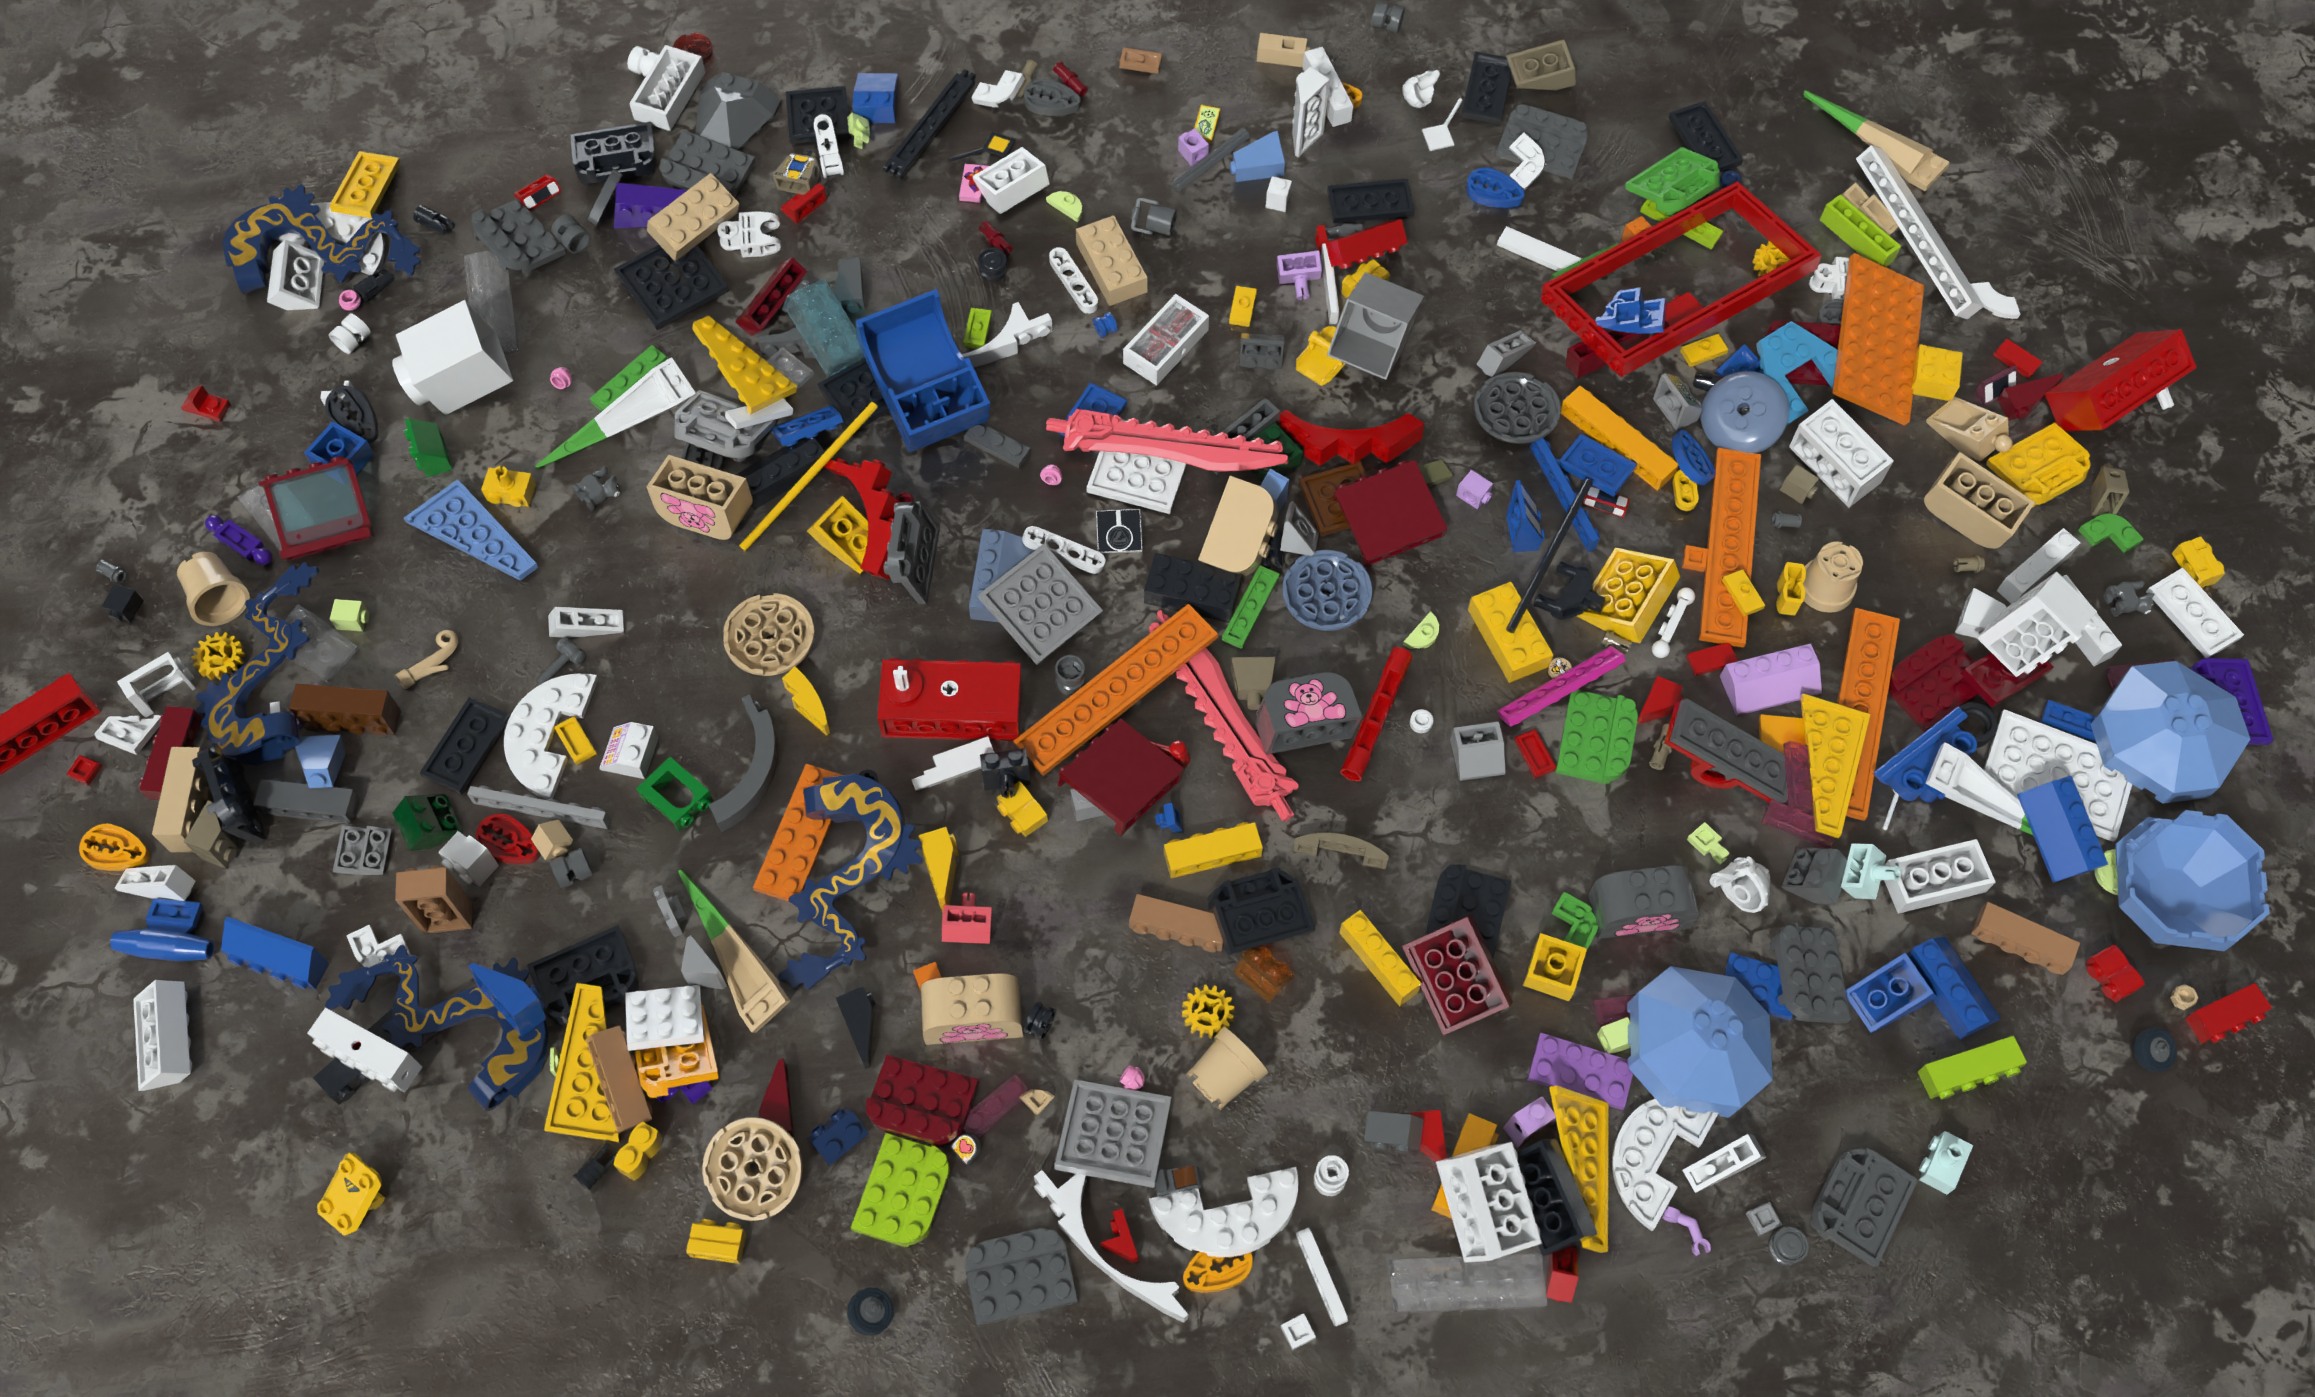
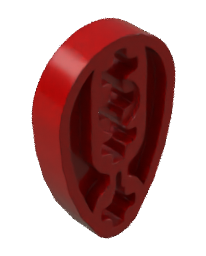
[475,814,540,865]

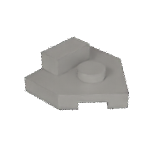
[653,885,687,937]

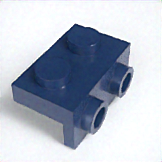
[807,1107,869,1166]

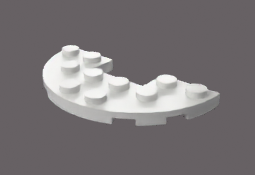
[275,202,385,275]
[504,673,598,799]
[1612,1099,1718,1231]
[1149,1167,1298,1257]

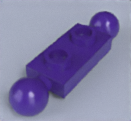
[205,515,272,565]

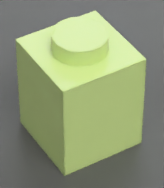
[330,599,369,631]
[1597,1017,1631,1055]

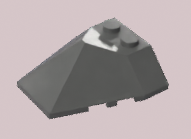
[695,72,781,151]

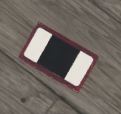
[1974,366,2018,405]

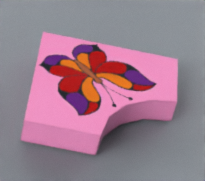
[959,164,989,203]

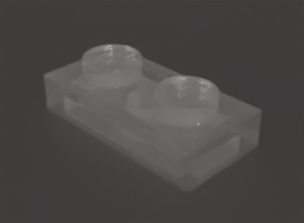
[768,347,814,389]

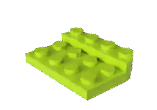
[851,1133,950,1247]

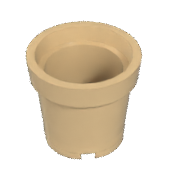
[1803,542,1863,613]
[177,552,250,626]
[1186,1027,1268,1110]

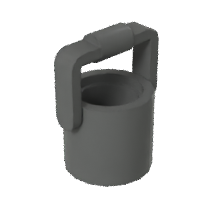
[1131,198,1177,236]

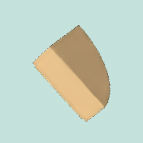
[1019,1089,1054,1115]

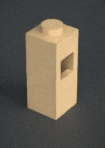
[1257,33,1310,67]

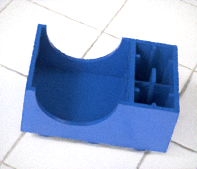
[856,289,990,453]

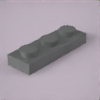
[964,424,1031,468]

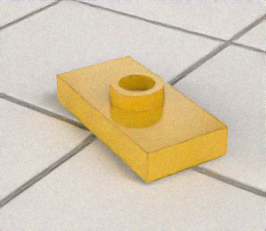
[1229,286,1257,327]
[1680,334,1729,367]
[1722,569,1765,616]

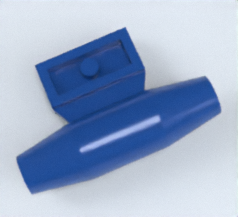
[110,898,214,961]

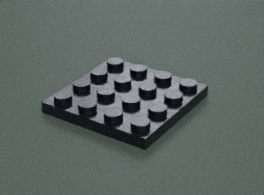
[614,245,730,330]

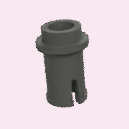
[1771,511,1802,529]
[96,560,127,583]

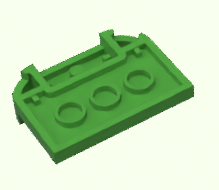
[1626,147,1720,216]
[1555,690,1638,784]

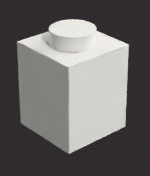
[1266,176,1292,212]

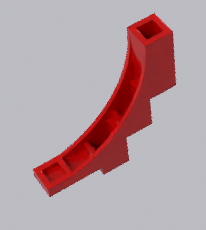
[1279,410,1424,466]
[824,458,900,580]

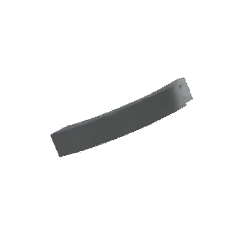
[708,694,778,833]

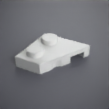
[95,715,161,755]

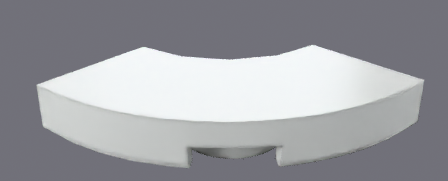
[1971,282,2020,319]

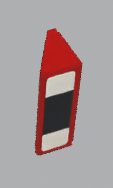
[514,174,561,211]
[1582,486,1630,518]

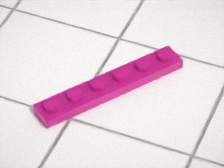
[1497,646,1626,727]

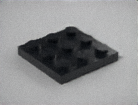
[786,86,851,144]
[818,358,890,429]

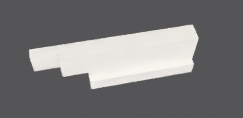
[911,737,994,791]

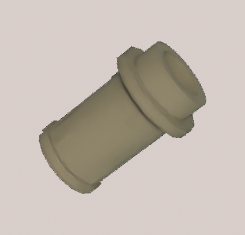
[1953,555,1985,573]
[1601,631,1632,655]

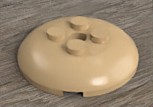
[723,593,814,676]
[702,1117,802,1221]

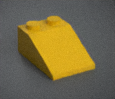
[807,496,868,574]
[919,827,959,913]

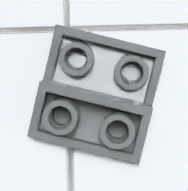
[333,825,391,875]

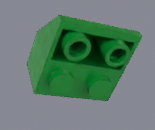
[404,418,452,477]

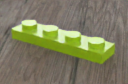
[1640,199,1723,250]

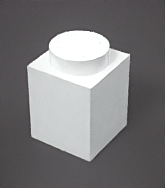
[392,300,513,415]

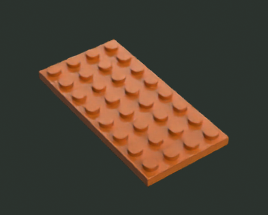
[1832,253,1924,426]

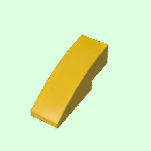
[782,667,830,735]

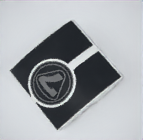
[1096,509,1142,554]

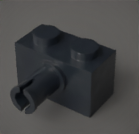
[980,748,1031,798]

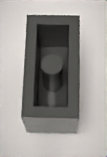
[1364,1111,1424,1153]

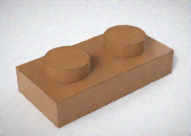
[1119,48,1162,74]

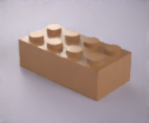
[395,866,472,934]

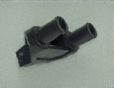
[1534,561,1605,620]

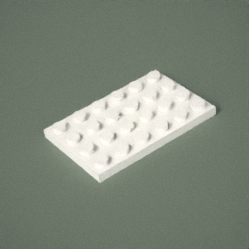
[1983,709,2132,842]

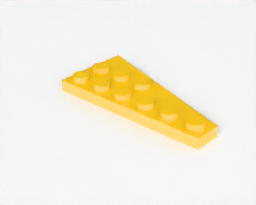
[692,316,797,415]
[1800,694,1870,838]
[544,983,620,1143]
[1549,1085,1608,1253]

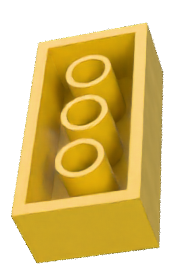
[1468,582,1553,683]

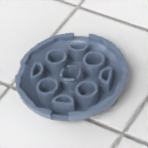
[1701,371,1789,453]
[1282,550,1372,631]

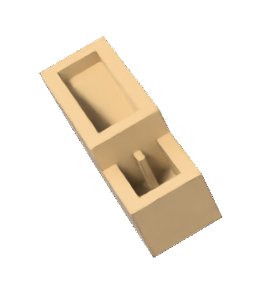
[1841,182,1899,236]

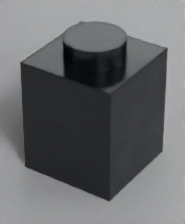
[101,584,144,623]

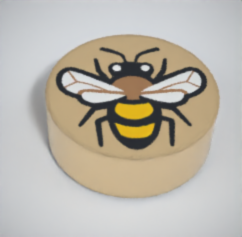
[1548,658,1572,679]

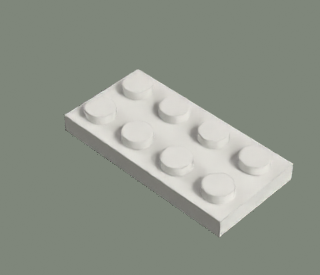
[2146,568,2244,658]

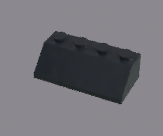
[736,437,826,510]
[1517,1138,1598,1257]

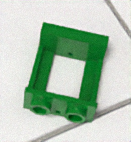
[636,757,713,832]

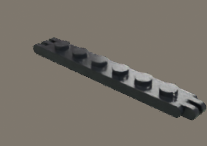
[883,69,976,179]

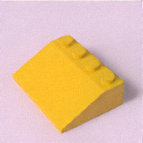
[1577,548,1680,643]

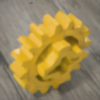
[1752,241,1790,276]
[192,632,246,680]
[1182,985,1235,1039]

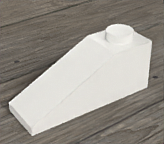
[548,607,624,638]
[115,865,195,901]
[1683,1134,1767,1193]

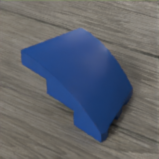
[1596,288,1667,333]
[1714,344,1794,386]

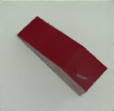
[1997,373,2064,421]
[759,1058,795,1137]

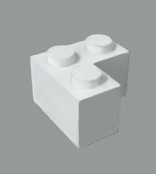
[438,831,499,887]

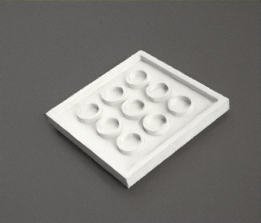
[1086,419,1191,514]

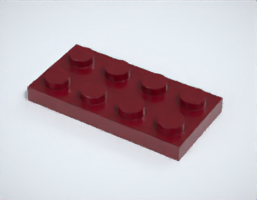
[1960,653,2054,707]

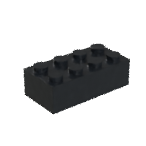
[1144,553,1242,623]

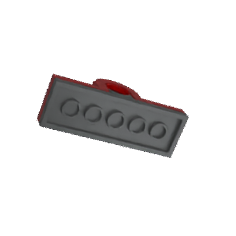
[1664,698,1797,806]

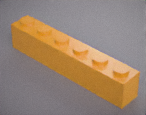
[1560,386,1678,491]

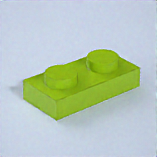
[963,308,992,349]

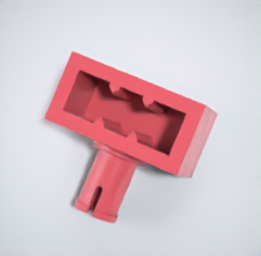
[942,892,992,944]

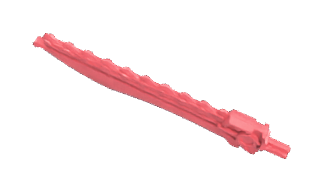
[1046,409,1289,471]
[1149,610,1298,822]

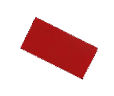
[1993,339,2042,379]
[1686,643,1738,676]
[1514,729,1557,778]

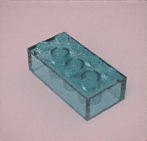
[784,279,865,377]

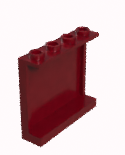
[1332,460,1447,568]
[1058,719,1184,836]

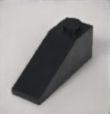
[835,986,876,1069]

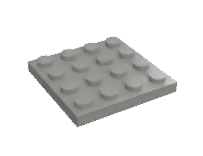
[978,544,1103,665]
[1054,1079,1171,1188]

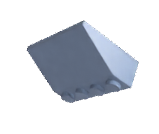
[969,529,1035,622]

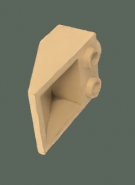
[1926,396,2013,462]

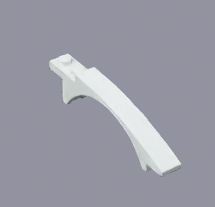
[961,302,1052,367]
[1034,1170,1188,1323]

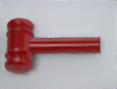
[1149,740,1190,767]

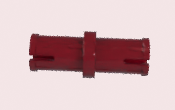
[1053,62,1088,97]
[979,221,1013,256]

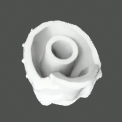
[1709,856,1771,913]

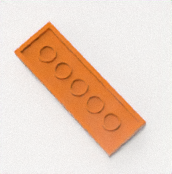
[753,764,842,902]

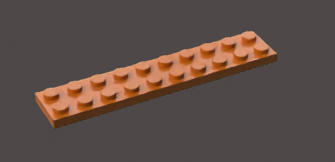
[1699,448,1761,648]
[1013,604,1218,776]
[1837,608,1900,821]

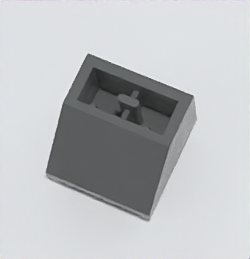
[1239,333,1284,369]
[1781,847,1847,905]

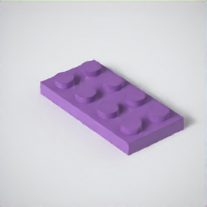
[1527,1032,1633,1110]

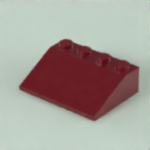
[1402,914,1513,1035]

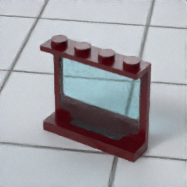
[258,456,375,561]

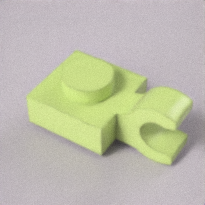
[848,113,870,149]
[1687,822,1730,865]

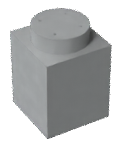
[1327,272,1424,380]

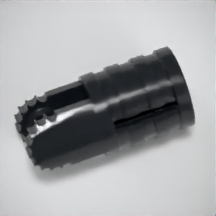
[413,205,455,235]
[353,268,395,302]
[1693,371,1724,392]
[1263,529,1283,569]
[573,1142,618,1191]

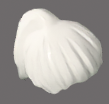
[1402,70,1440,108]

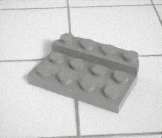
[674,390,776,462]

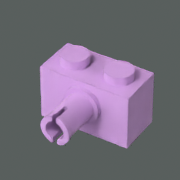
[1277,251,1322,300]

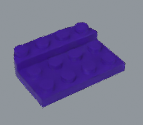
[2189,658,2274,745]

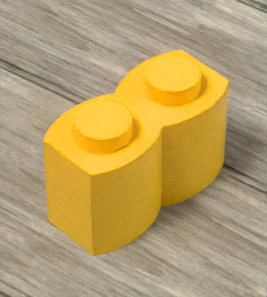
[1776,562,1806,616]
[997,781,1048,837]
[614,1122,663,1181]

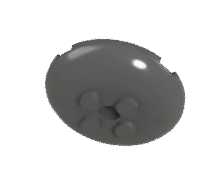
[1474,372,1561,444]

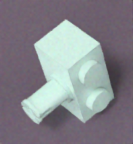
[1841,844,1901,899]
[1919,1131,1973,1194]

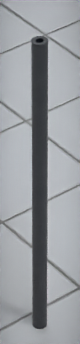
[1506,479,1593,633]

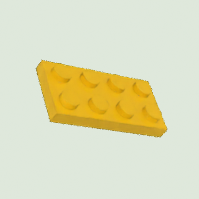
[330,151,400,218]

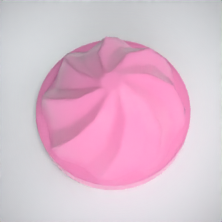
[550,367,572,389]
[1119,1065,1144,1090]

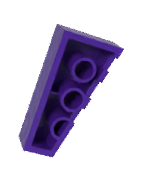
[614,183,687,228]

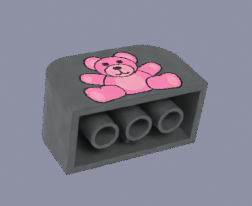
[1255,672,1362,755]
[1588,865,1699,939]

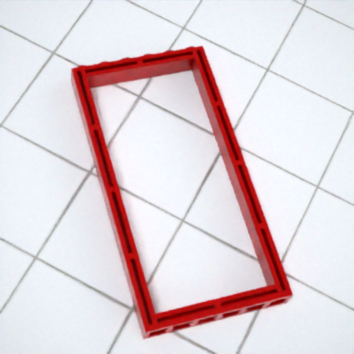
[1541,181,1821,377]

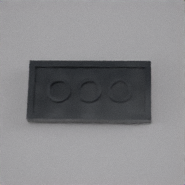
[1461,52,1511,124]
[1668,101,1743,172]
[1327,178,1415,224]
[420,697,510,795]

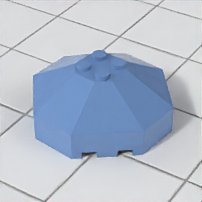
[2090,661,2250,803]
[2115,810,2270,951]
[1627,966,1773,1118]

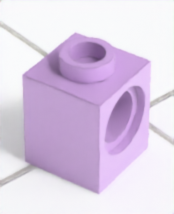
[1178,129,1209,166]
[1456,470,1493,510]

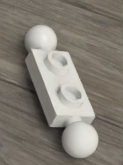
[1652,587,1695,658]

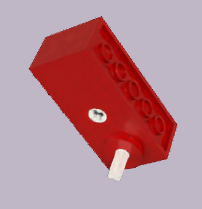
[2045,329,2197,431]
[877,658,1023,741]

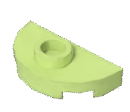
[1046,191,1082,222]
[1403,611,1439,649]
[2094,849,2118,895]

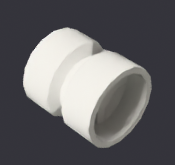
[628,46,659,77]
[329,314,371,354]
[1314,1156,1349,1196]

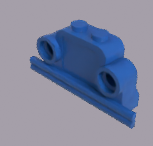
[1873,707,1977,802]

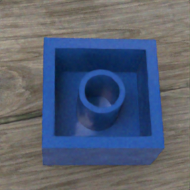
[304,421,374,486]

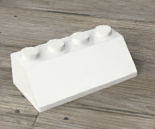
[1292,67,1329,157]
[134,980,192,1091]

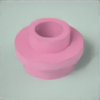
[339,290,361,310]
[1040,465,1062,485]

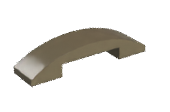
[1293,833,1389,869]

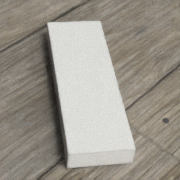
[725,398,793,429]

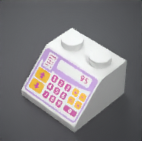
[600,722,659,779]

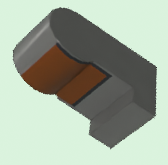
[1155,1166,1202,1197]

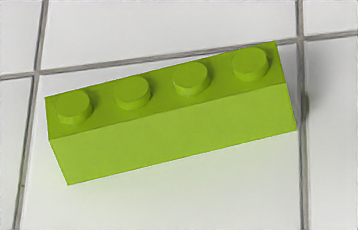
[1820,194,1901,267]
[1918,1036,2027,1100]

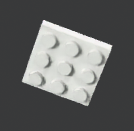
[625,985,704,1051]

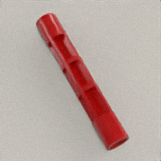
[1340,647,1413,781]

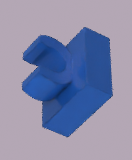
[1155,802,1183,834]

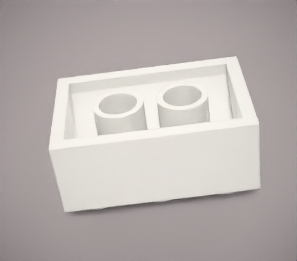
[973,147,1050,214]
[267,239,324,310]

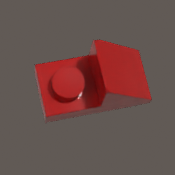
[181,385,231,422]
[1101,1209,1138,1264]

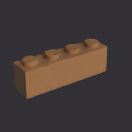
[1129,894,1224,952]
[1971,902,2080,975]
[585,1025,653,1133]

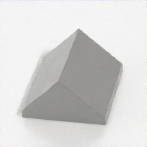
[1280,501,1319,556]
[681,935,727,989]

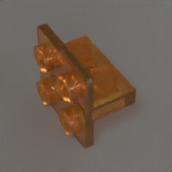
[1233,947,1295,1003]

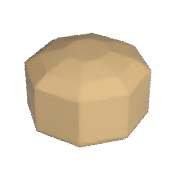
[2170,984,2198,1010]

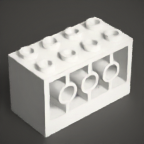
[1789,399,1894,508]
[1977,572,2097,677]
[1436,1142,1541,1262]

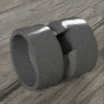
[1371,1,1405,33]
[551,214,591,254]
[1055,655,1085,695]
[550,848,593,889]

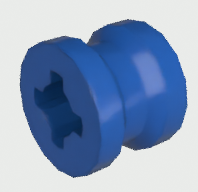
[1093,312,1118,338]

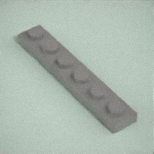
[467,786,610,829]

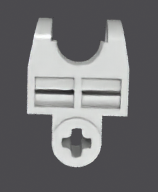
[814,115,844,179]
[717,212,781,258]
[1809,257,1849,300]

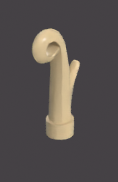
[395,630,458,690]

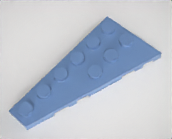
[404,479,539,581]

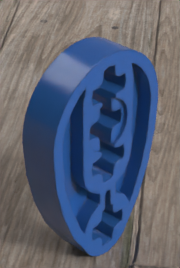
[1466,168,1525,208]
[1672,430,1715,485]

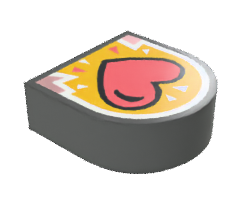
[950,1133,981,1165]

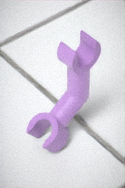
[1662,1206,1711,1256]

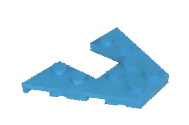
[1756,321,1838,425]

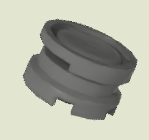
[1768,1227,1809,1265]

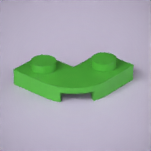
[2078,514,2144,553]
[1552,892,1598,949]

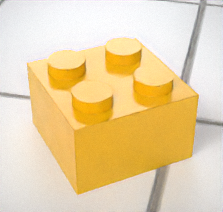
[1911,345,1963,401]
[1523,933,1587,1001]

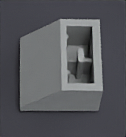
[1450,721,1505,781]

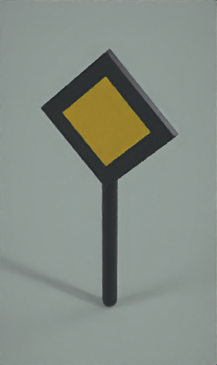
[948,132,1016,162]

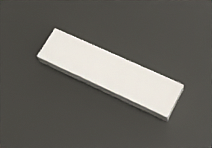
[1497,226,1582,271]
[1321,244,1339,325]

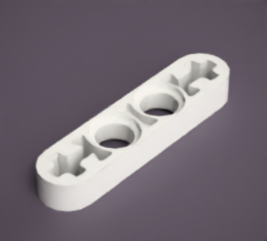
[1049,247,1098,314]
[1022,526,1105,574]
[1296,1228,1348,1326]

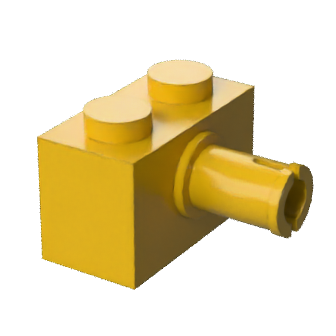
[481,466,536,507]

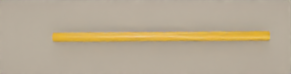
[739,402,878,552]

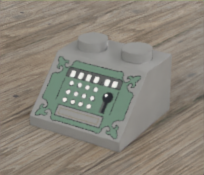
[1653,373,1702,431]

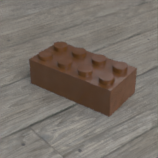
[289,683,401,737]

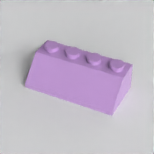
[1720,644,1822,716]

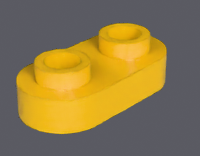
[1672,470,1699,511]

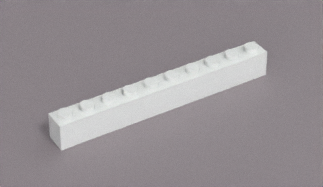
[1856,145,1984,319]

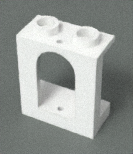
[117,652,196,718]

